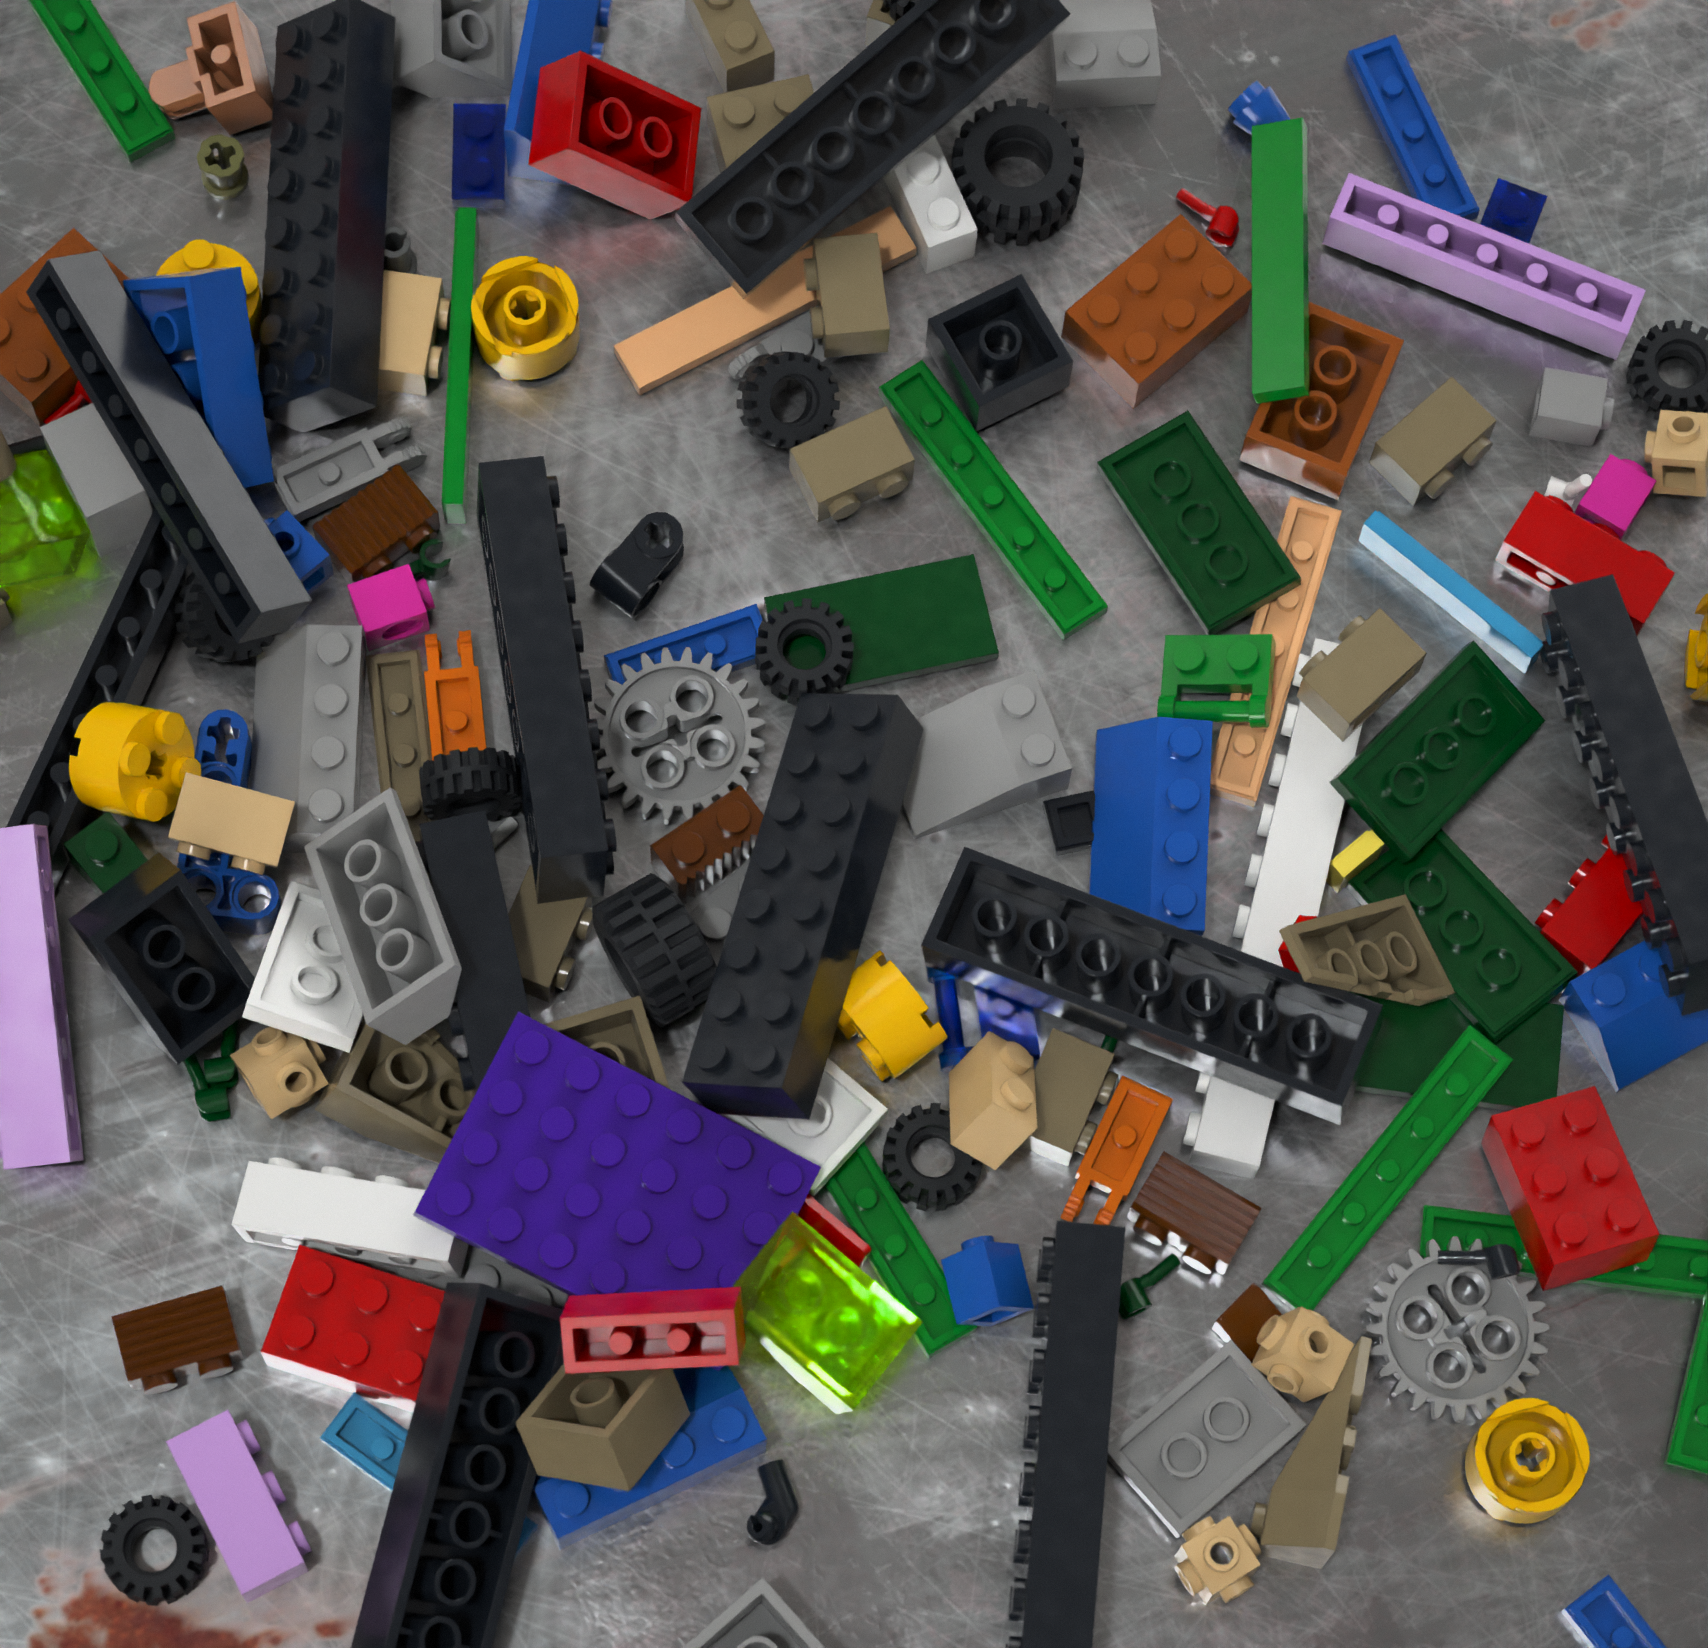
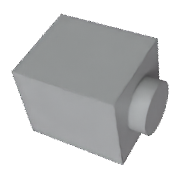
[1529,367,1614,447]

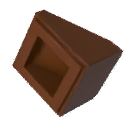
[1212,1283,1282,1362]

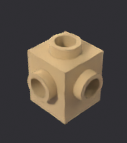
[1644,410,1708,497]
[230,1027,329,1119]
[1251,1306,1355,1403]
[1175,1516,1261,1605]

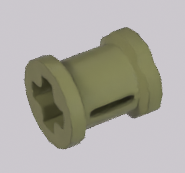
[196,134,249,200]

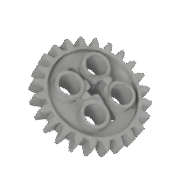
[594,647,765,825]
[1363,1236,1550,1422]

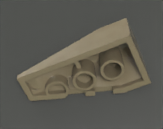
[1279,894,1455,1006]
[315,1018,475,1164]
[1249,1336,1372,1569]

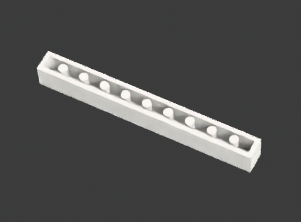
[1183,638,1362,1180]

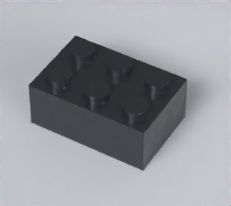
[68,852,255,1065]

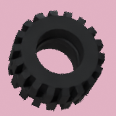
[951,98,1084,245]
[592,873,717,1027]

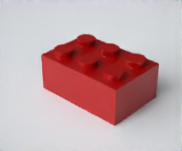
[528,50,702,220]
[1481,1086,1659,1291]
[261,1245,445,1412]

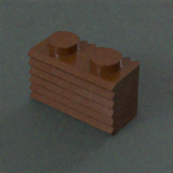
[312,465,441,584]
[650,785,764,903]
[1127,1151,1262,1274]
[111,1285,244,1395]

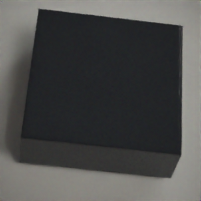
[1042,790,1095,856]

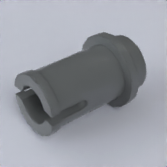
[384,226,417,274]

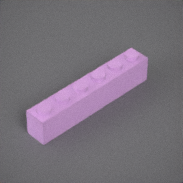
[1322,173,1646,360]
[0,824,84,1170]

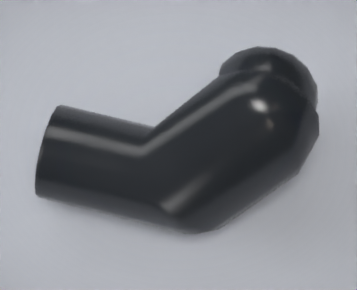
[746,1459,799,1545]

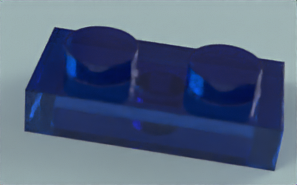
[452,104,507,208]

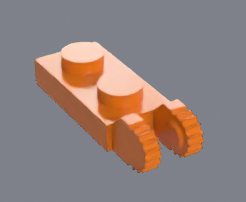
[424,630,487,761]
[1060,1075,1173,1226]

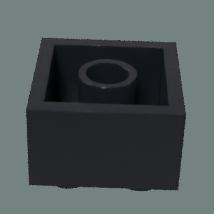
[925,274,1073,432]

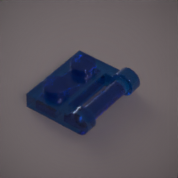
[925,965,1040,1074]

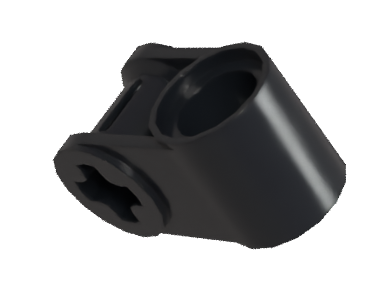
[589,512,684,619]

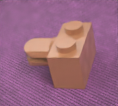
[149,1,273,135]

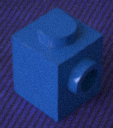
[264,510,334,594]
[941,1236,1034,1327]

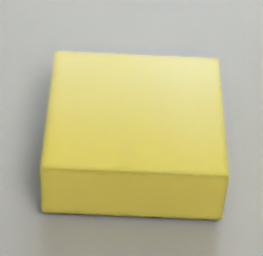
[1326,829,1385,894]

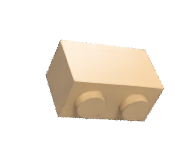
[378,270,451,396]
[168,772,295,875]
[949,1031,1037,1170]

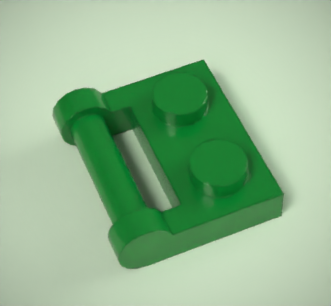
[1157,634,1276,728]

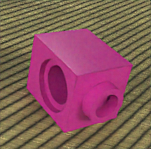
[1574,454,1656,541]
[347,564,435,651]

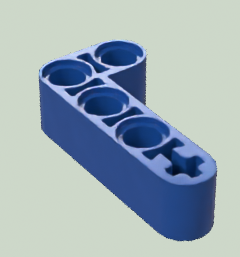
[177,709,283,935]

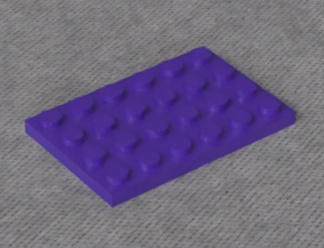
[413,1012,821,1372]

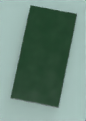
[1097,411,1301,635]
[764,554,999,702]
[1329,640,1546,863]
[1347,829,1578,1044]
[1345,990,1564,1111]

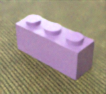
[166,1410,312,1603]

